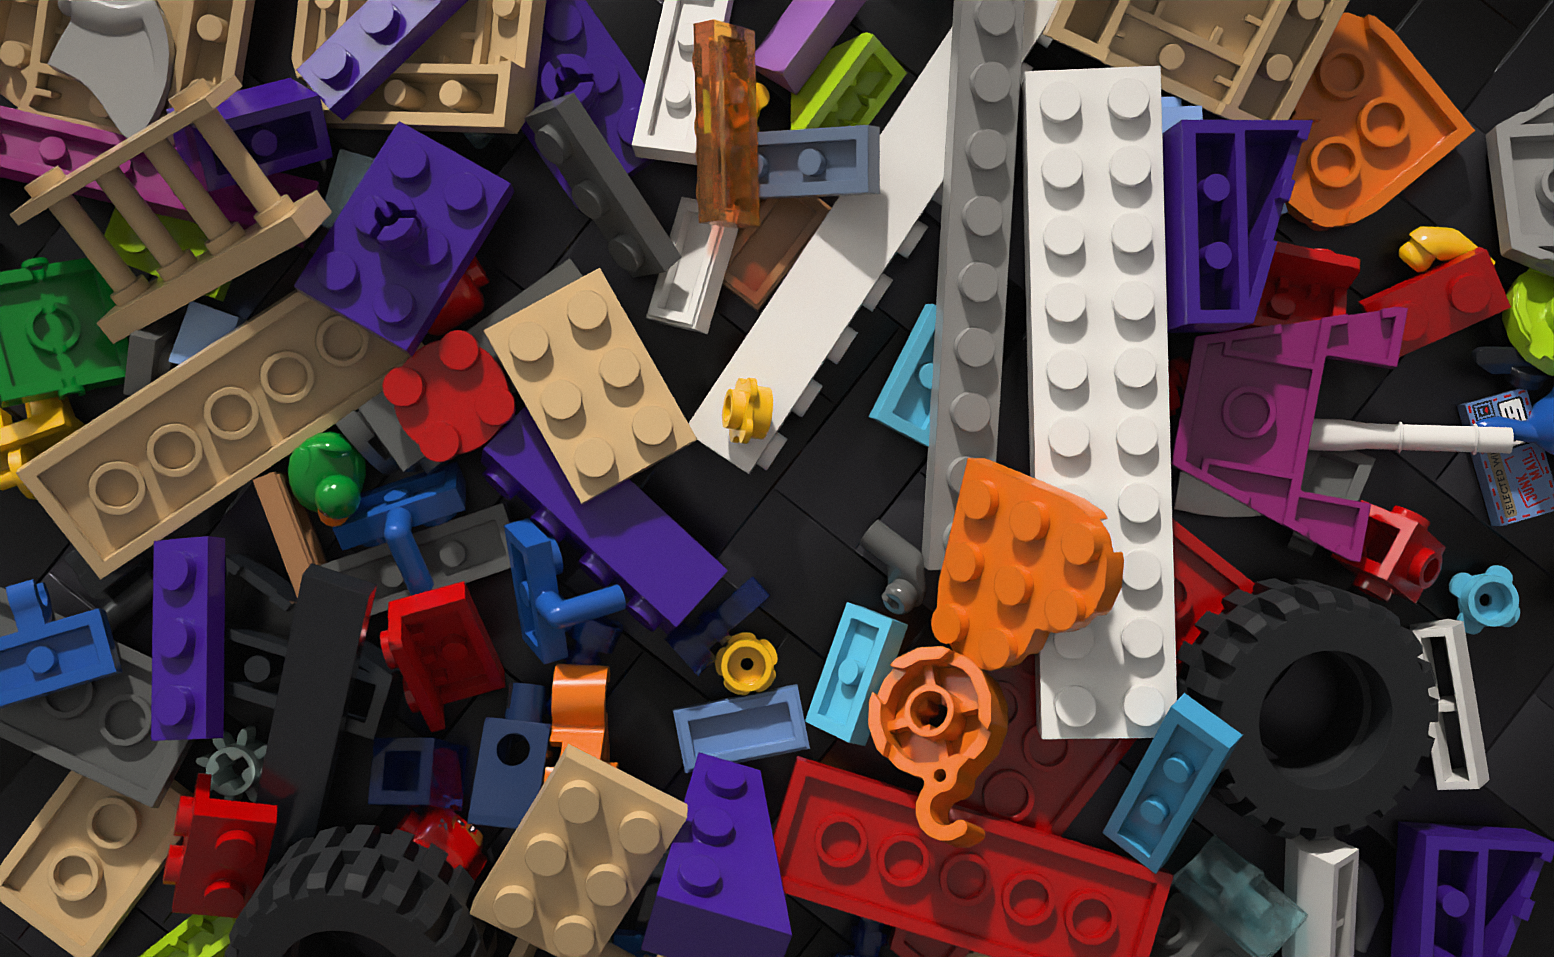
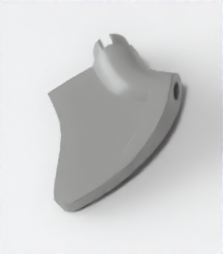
[48,0,175,139]

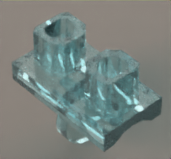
[1171,835,1308,957]

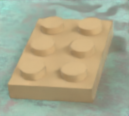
[483,268,697,505]
[470,743,688,957]
[0,770,193,957]

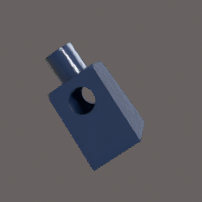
[467,683,558,829]

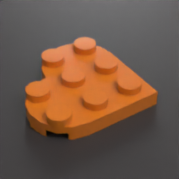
[1285,12,1475,231]
[931,458,1124,671]

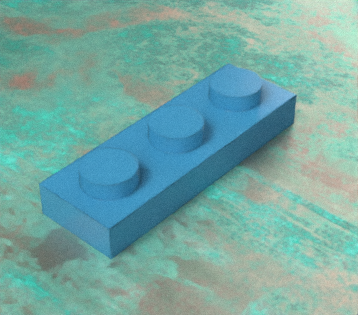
[1102,693,1243,874]

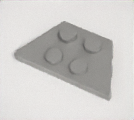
[1485,94,1554,277]

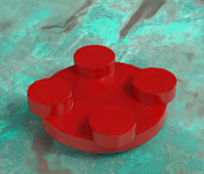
[383,330,516,462]

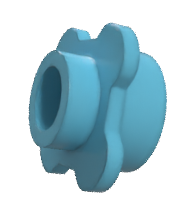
[1449,565,1520,634]

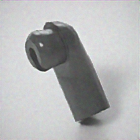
[859,519,927,615]
[1354,859,1385,953]

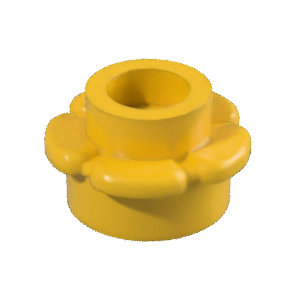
[715,632,778,695]

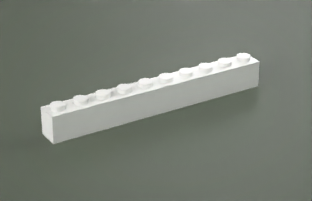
[688,0,1058,475]

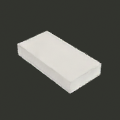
[646,197,743,334]

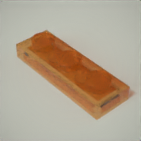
[692,19,760,229]

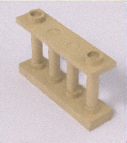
[10,75,332,344]

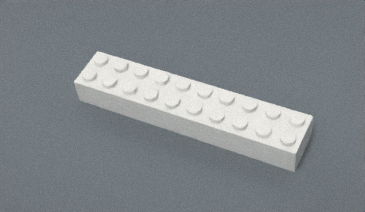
[1021,66,1177,739]

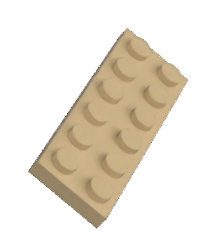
[16,289,424,580]

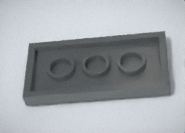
[0,587,195,808]

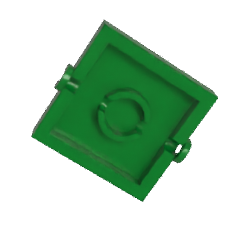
[0,257,129,408]

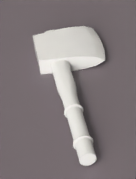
[1174,414,1514,517]

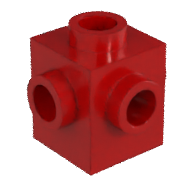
[1331,500,1446,604]

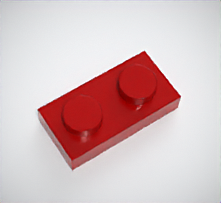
[1358,247,1511,357]

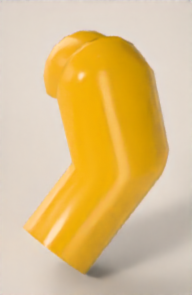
[1399,226,1495,272]

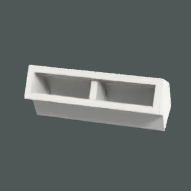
[1410,619,1490,790]
[1282,834,1359,957]

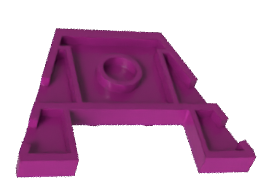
[1171,307,1408,562]

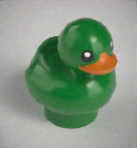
[288,432,367,527]

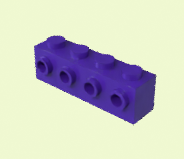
[481,406,728,634]

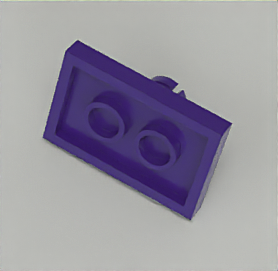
[521,0,656,213]
[294,121,515,357]

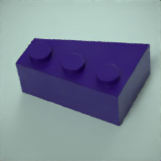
[1162,120,1313,333]
[641,752,792,957]
[1391,821,1554,957]

